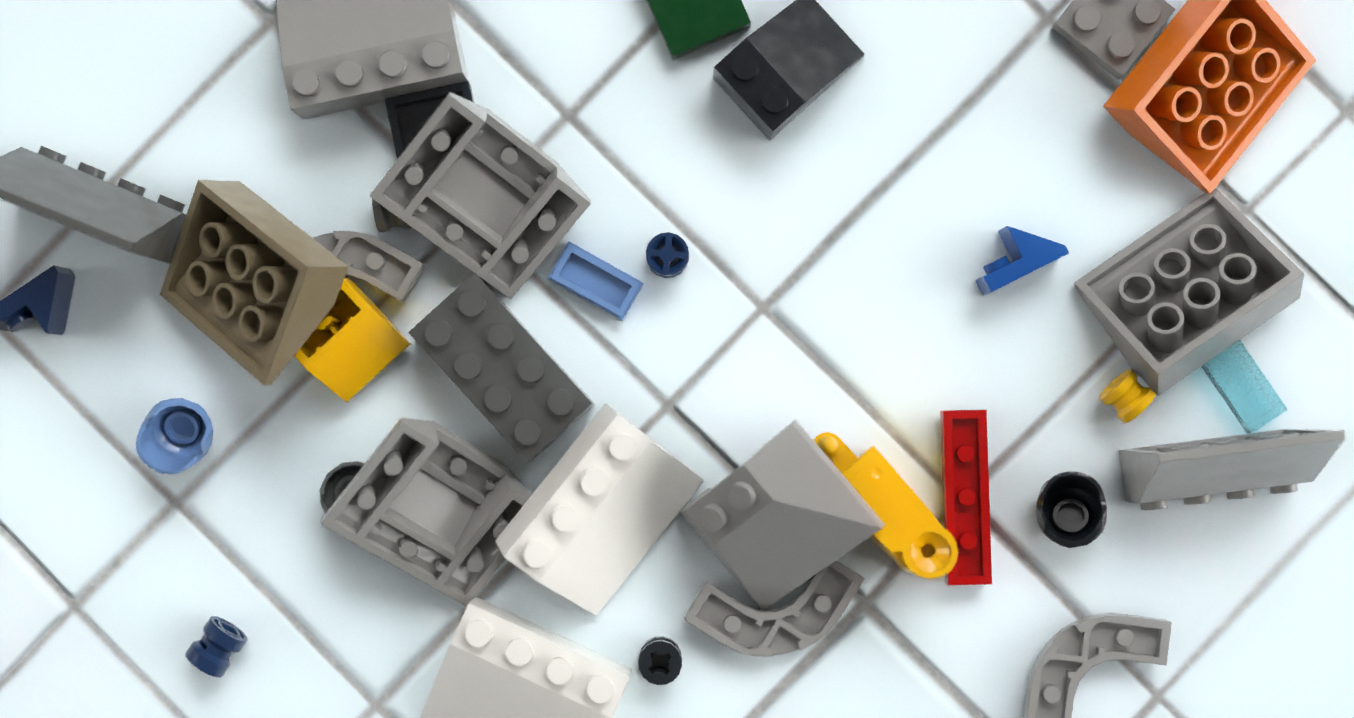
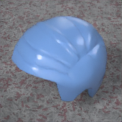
[136,398,213,474]

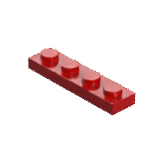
[940,410,992,586]

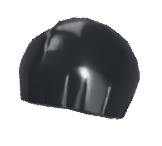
[1035,471,1107,548]

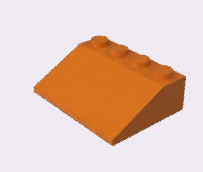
[1103,0,1317,194]

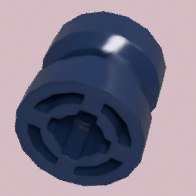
[185,616,248,678]

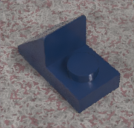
[0,265,76,335]

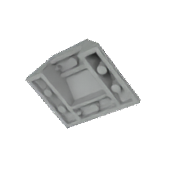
[369,92,591,299]
[321,418,533,607]
[679,419,885,610]

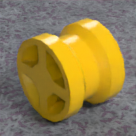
[1099,369,1156,423]

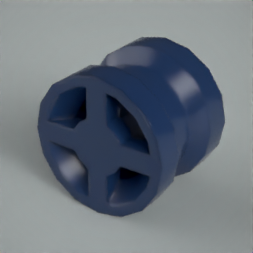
[646,232,689,279]

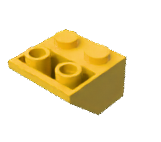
[295,278,411,402]

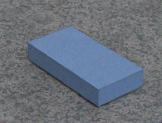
[547,241,644,321]

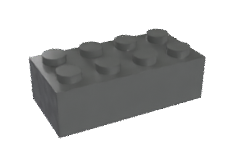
[408,273,595,463]

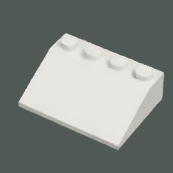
[495,403,704,616]
[420,597,632,718]

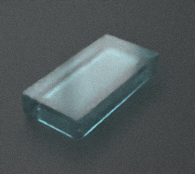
[1201,340,1288,434]

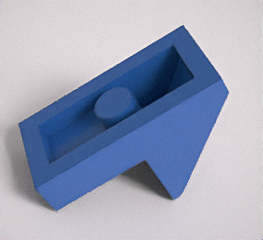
[975,226,1069,296]

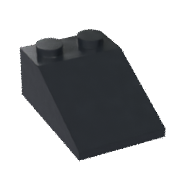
[713,0,865,141]

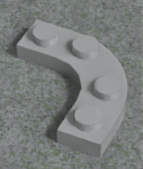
[313,231,426,302]
[684,560,865,657]
[1023,613,1172,718]

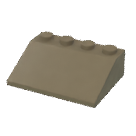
[160,180,349,386]

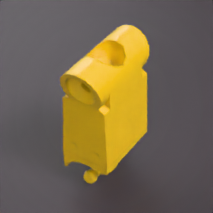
[814,432,958,579]

